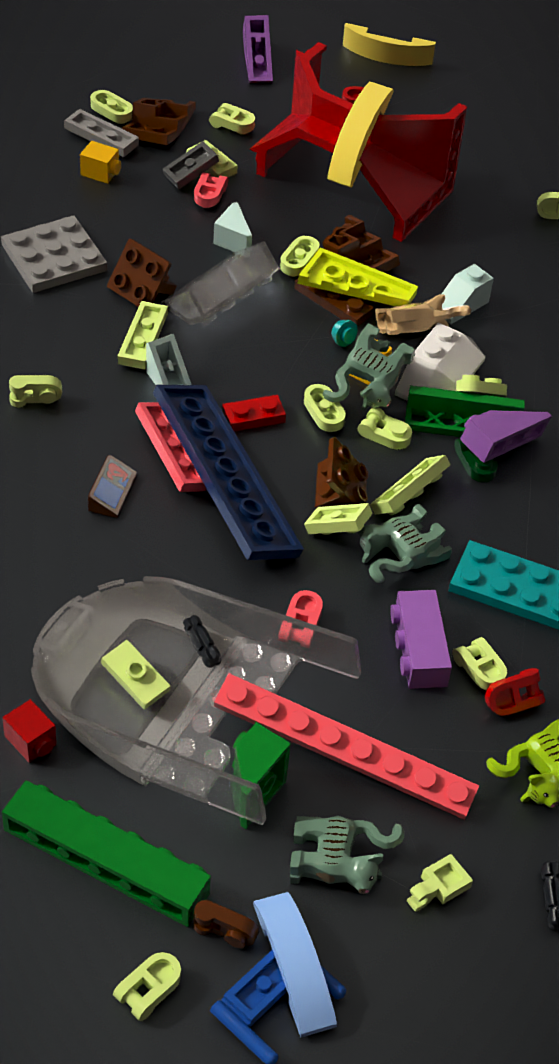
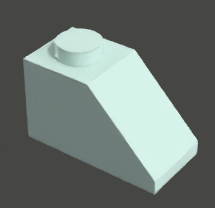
[442,264,494,324]

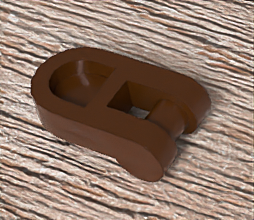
[193,900,260,949]

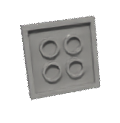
[1,215,107,293]

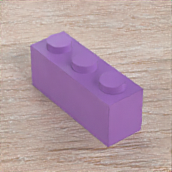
[391,590,452,689]

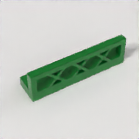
[405,385,525,437]

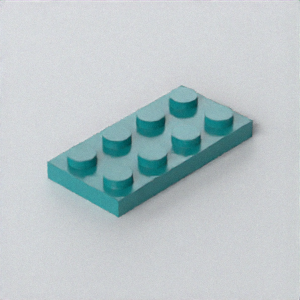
[448,540,559,630]

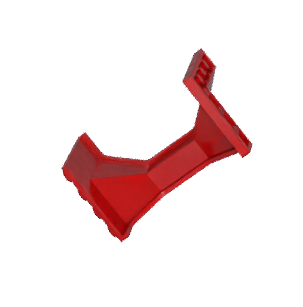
[249,42,467,242]

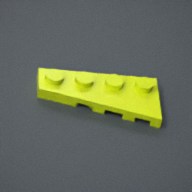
[297,247,418,307]

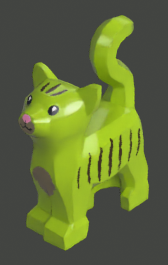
[486,719,559,808]

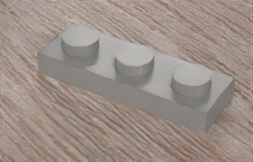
[64,109,139,157]

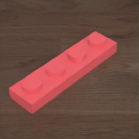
[135,402,207,492]

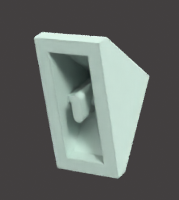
[213,202,252,257]
[146,334,192,385]

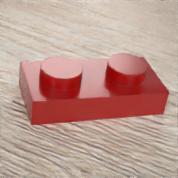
[222,394,286,431]

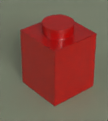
[2,699,57,763]

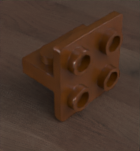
[107,239,177,307]
[315,437,368,508]

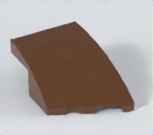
[122,98,196,145]
[322,215,400,273]

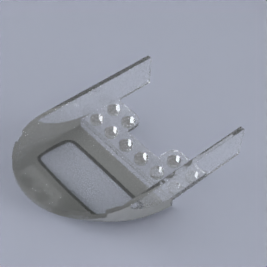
[31,576,361,825]

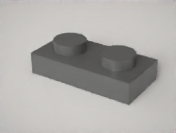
[162,141,219,189]

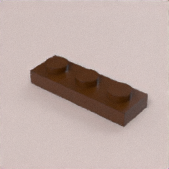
[294,279,374,327]

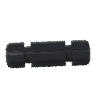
[183,615,222,668]
[541,861,559,931]

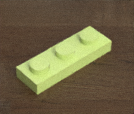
[118,301,168,370]
[369,455,451,515]

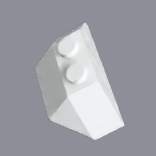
[395,323,485,401]

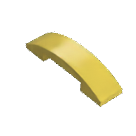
[343,23,436,66]
[327,81,394,188]

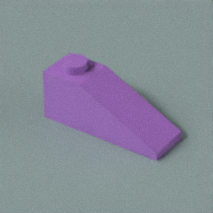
[243,15,273,83]
[460,410,552,463]

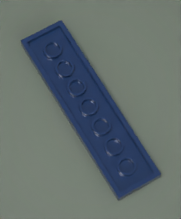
[153,384,304,560]

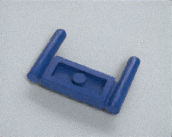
[210,950,346,1064]

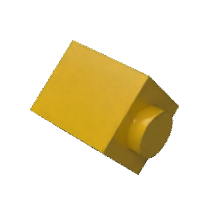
[80,140,121,184]

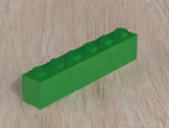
[2,780,211,927]

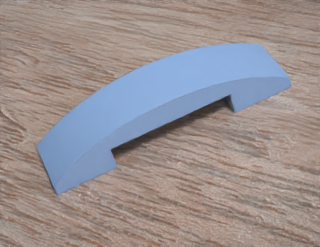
[253,892,337,1038]

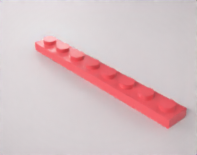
[214,673,479,820]

